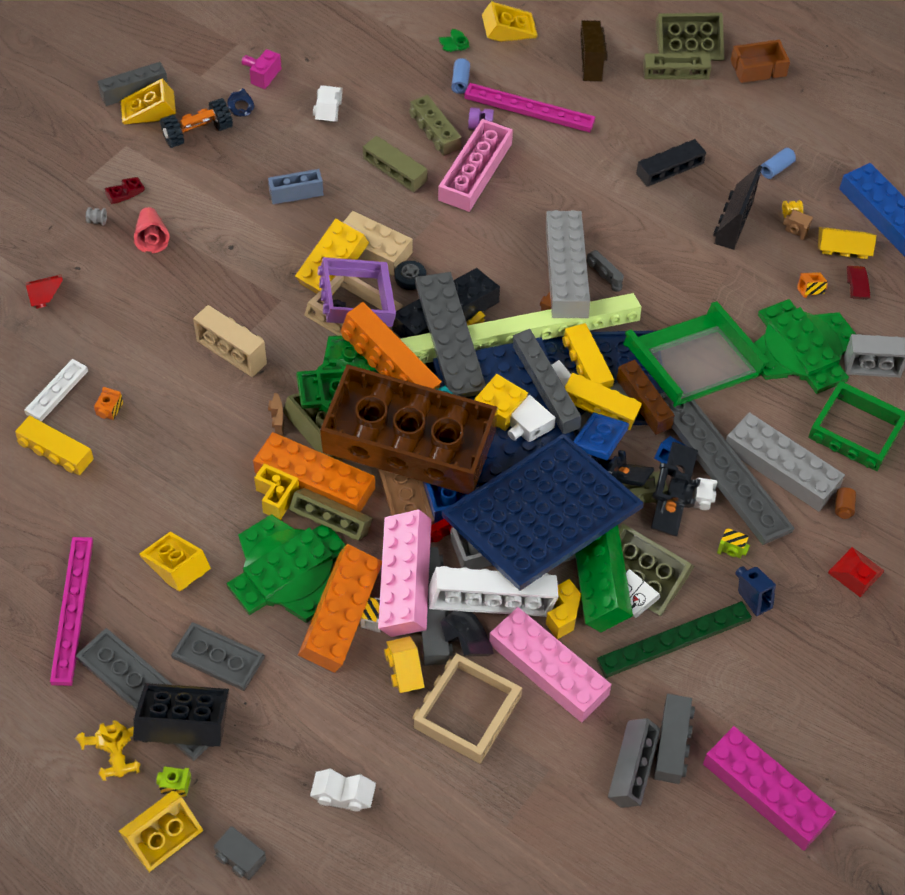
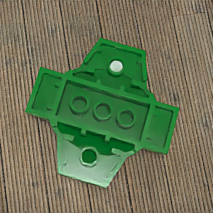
[754,299,857,394]
[296,335,379,413]
[226,515,346,623]

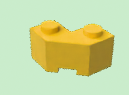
[546,579,581,640]

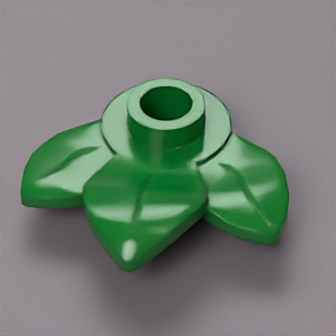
[439,29,469,52]

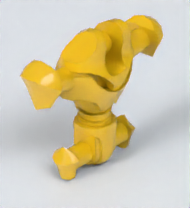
[75,720,140,781]

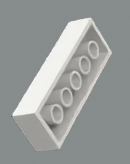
[428,566,559,617]

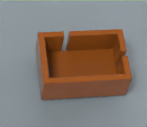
[730,39,790,83]

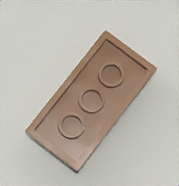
[378,469,434,525]

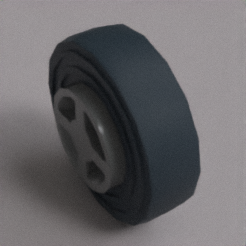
[394,260,426,290]

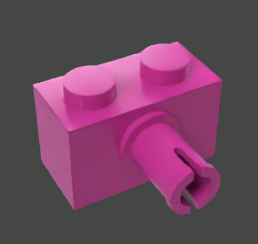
[241,49,281,89]

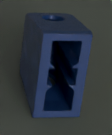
[735,566,776,617]

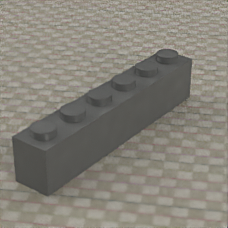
[513,329,581,434]
[421,547,453,666]

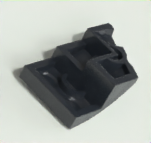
[440,611,494,656]

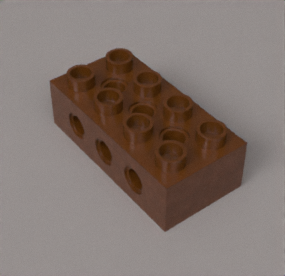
[320,364,498,495]

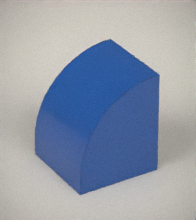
[654,436,686,464]

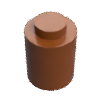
[835,488,856,519]

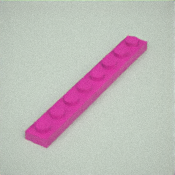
[464,83,595,133]
[50,537,93,686]

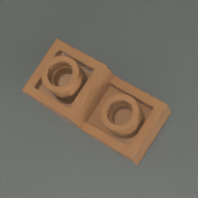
[268,393,284,436]

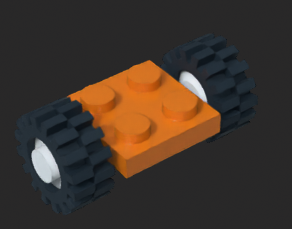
[160,98,233,148]

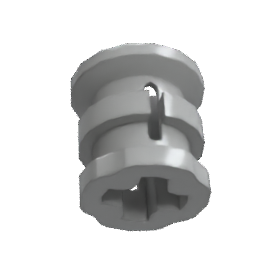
[86,207,107,226]

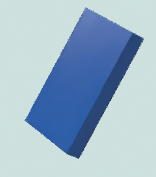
[573,412,629,460]

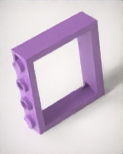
[317,257,396,327]

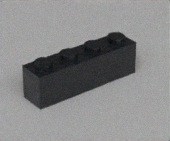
[636,139,706,187]

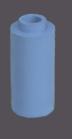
[451,59,470,94]
[761,148,796,179]

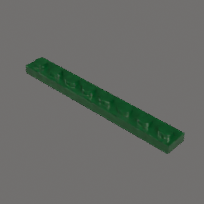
[597,601,752,678]

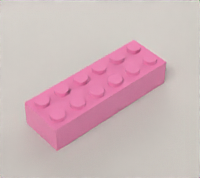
[438,119,513,212]
[378,509,431,637]
[489,607,611,723]

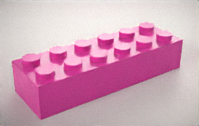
[703,726,836,851]

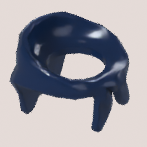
[227,88,254,117]

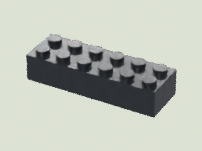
[392,268,500,338]

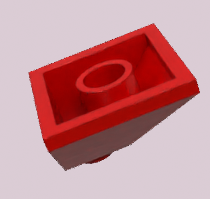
[26,274,63,309]
[828,547,885,597]

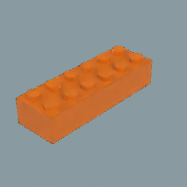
[340,302,442,389]
[253,432,375,512]
[298,544,382,673]

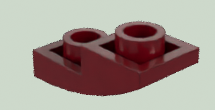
[105,177,145,204]
[847,265,870,300]

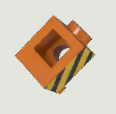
[797,272,828,298]
[94,387,123,420]

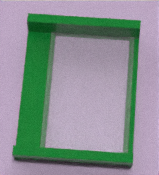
[624,301,769,407]

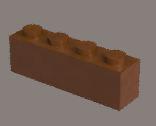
[616,360,675,435]

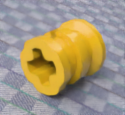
[782,200,803,218]

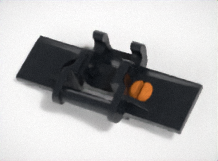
[651,442,701,537]
[592,450,654,486]

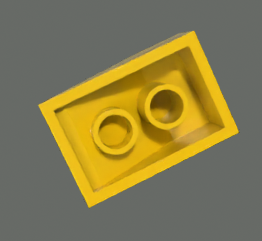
[482,1,538,42]
[121,78,176,124]
[139,531,211,592]

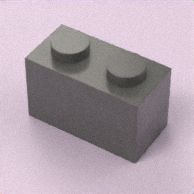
[214,826,266,880]

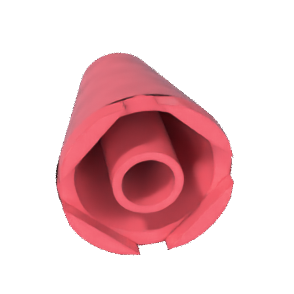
[134,207,170,253]

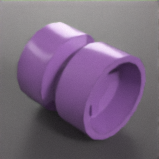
[468,108,494,130]

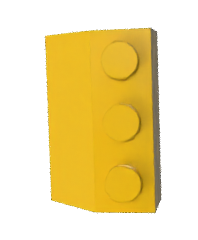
[818,227,877,259]
[119,790,203,872]

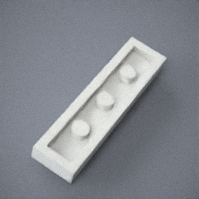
[24,359,88,422]

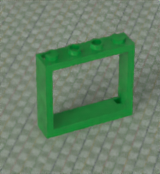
[808,381,905,472]

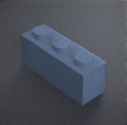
[268,169,324,204]

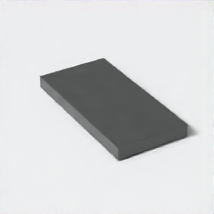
[171,622,265,691]

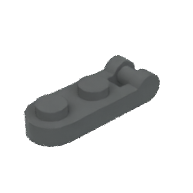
[587,250,624,292]

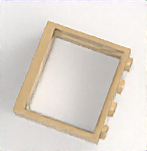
[305,276,404,336]
[413,653,522,764]

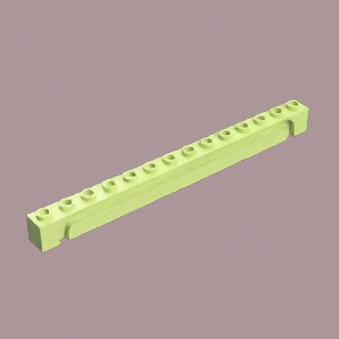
[400,293,641,364]

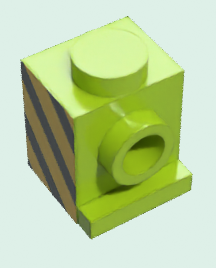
[717,528,750,559]
[156,766,191,797]

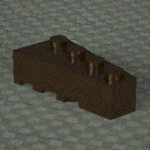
[580,20,608,82]

